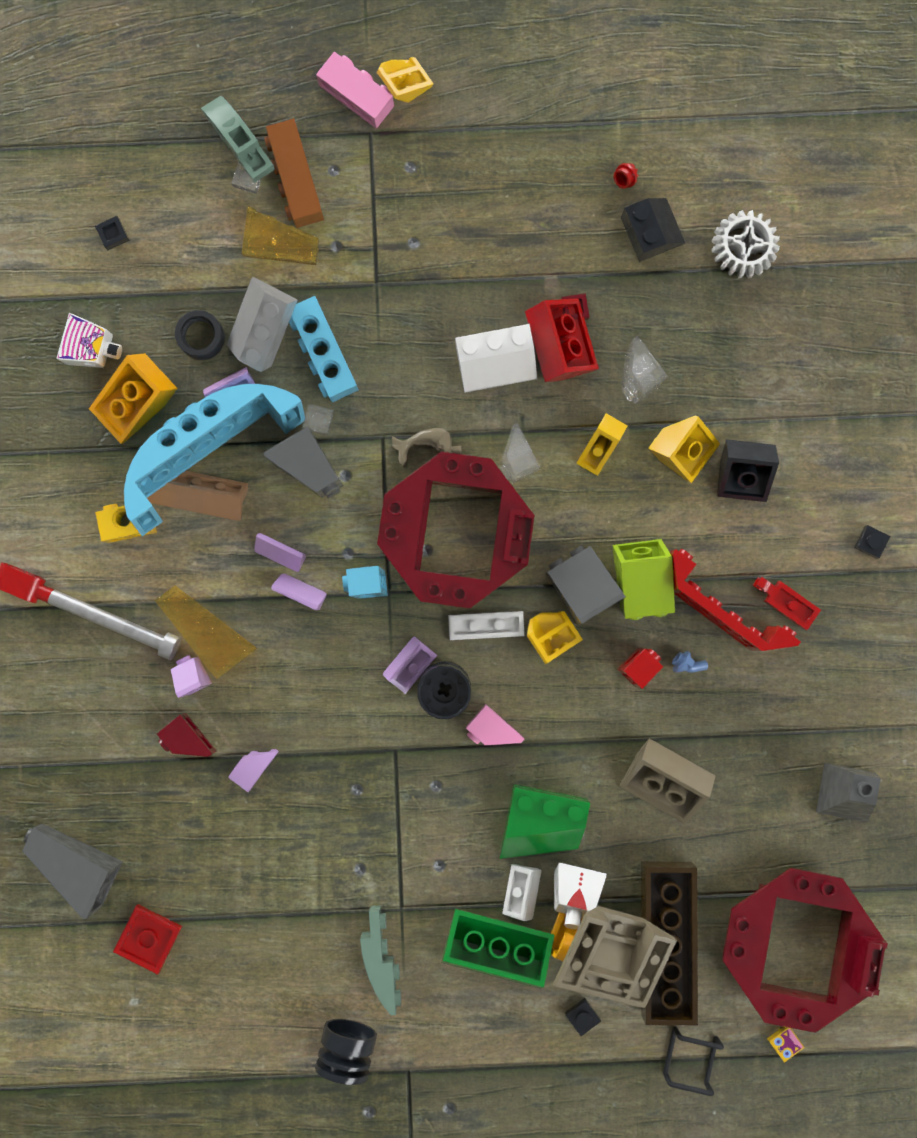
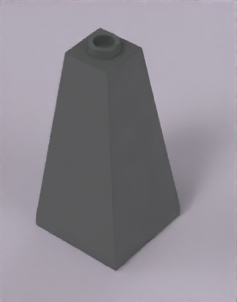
[816,763,881,822]
[22,824,123,920]

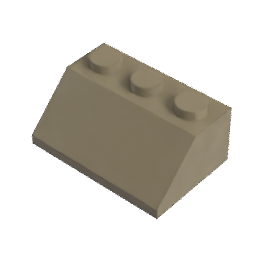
[619,738,716,824]

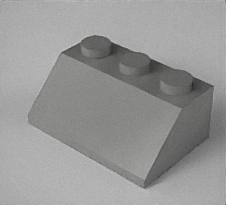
[227,277,298,372]

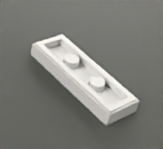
[448,611,525,640]

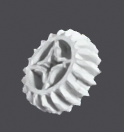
[712,210,780,279]

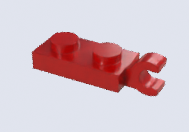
[752,577,821,630]

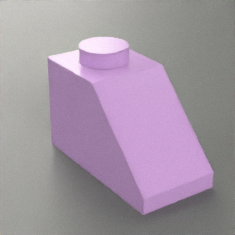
[171,655,212,698]

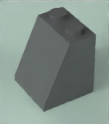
[264,427,344,498]
[546,545,625,624]

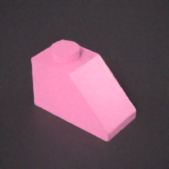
[466,704,524,745]

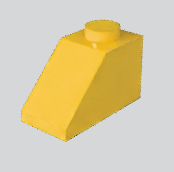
[576,413,627,476]

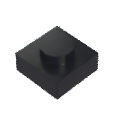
[95,216,130,251]
[854,525,891,559]
[565,998,601,1036]

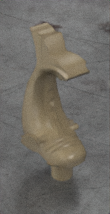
[392,428,462,467]

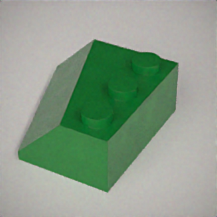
[499,784,590,859]

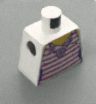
[57,313,122,368]

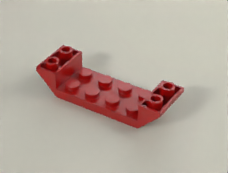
[669,549,801,651]

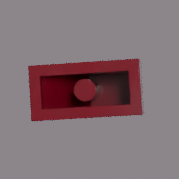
[157,713,217,757]

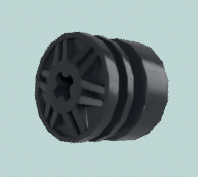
[417,661,471,719]
[315,1019,377,1085]

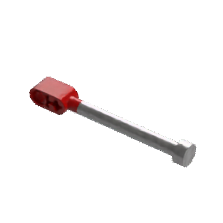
[0,562,181,660]

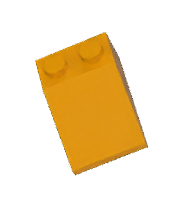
[89,353,178,444]

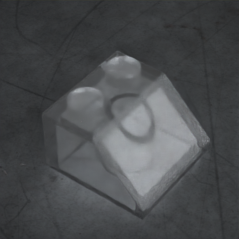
[621,336,668,404]

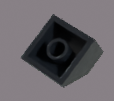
[621,198,685,262]
[717,439,779,502]

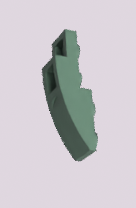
[201,96,275,183]
[360,906,401,1015]

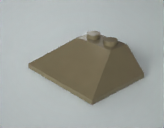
[553,906,677,1008]

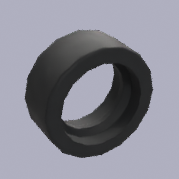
[175,310,225,360]

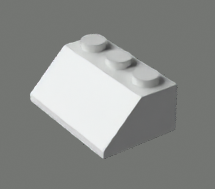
[455,324,537,393]

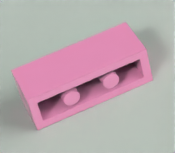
[316,52,394,129]

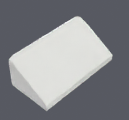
[502,864,541,921]

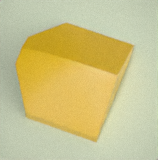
[377,57,433,103]
[527,611,583,664]

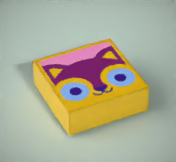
[767,1027,805,1063]

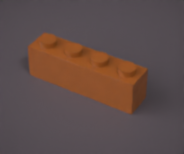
[264,118,324,228]

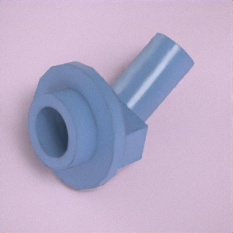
[672,651,708,673]

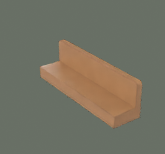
[147,471,248,521]

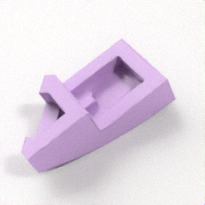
[228,749,279,792]

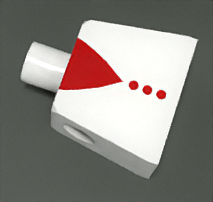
[554,863,606,929]

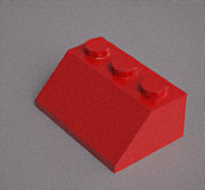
[525,299,599,382]

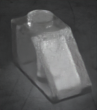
[500,423,540,484]

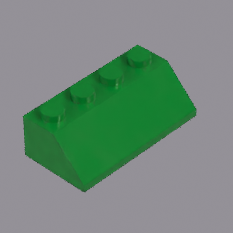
[441,909,555,989]

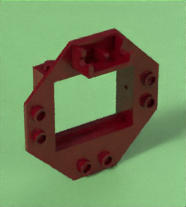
[377,452,535,609]
[722,868,888,1033]

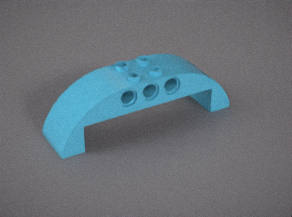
[124,384,306,536]

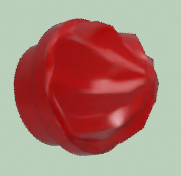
[613,163,639,189]

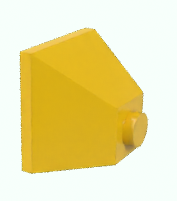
[648,416,720,483]

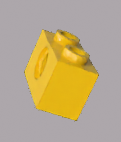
[95,504,157,543]

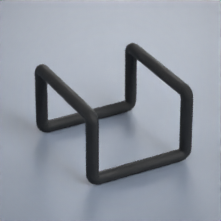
[663,1026,724,1096]

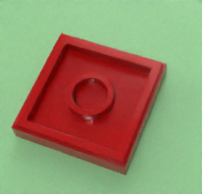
[113,904,183,975]

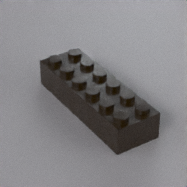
[641,861,698,1026]

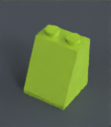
[612,539,675,620]

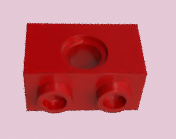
[617,648,663,689]

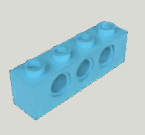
[289,296,359,402]
[342,566,388,599]

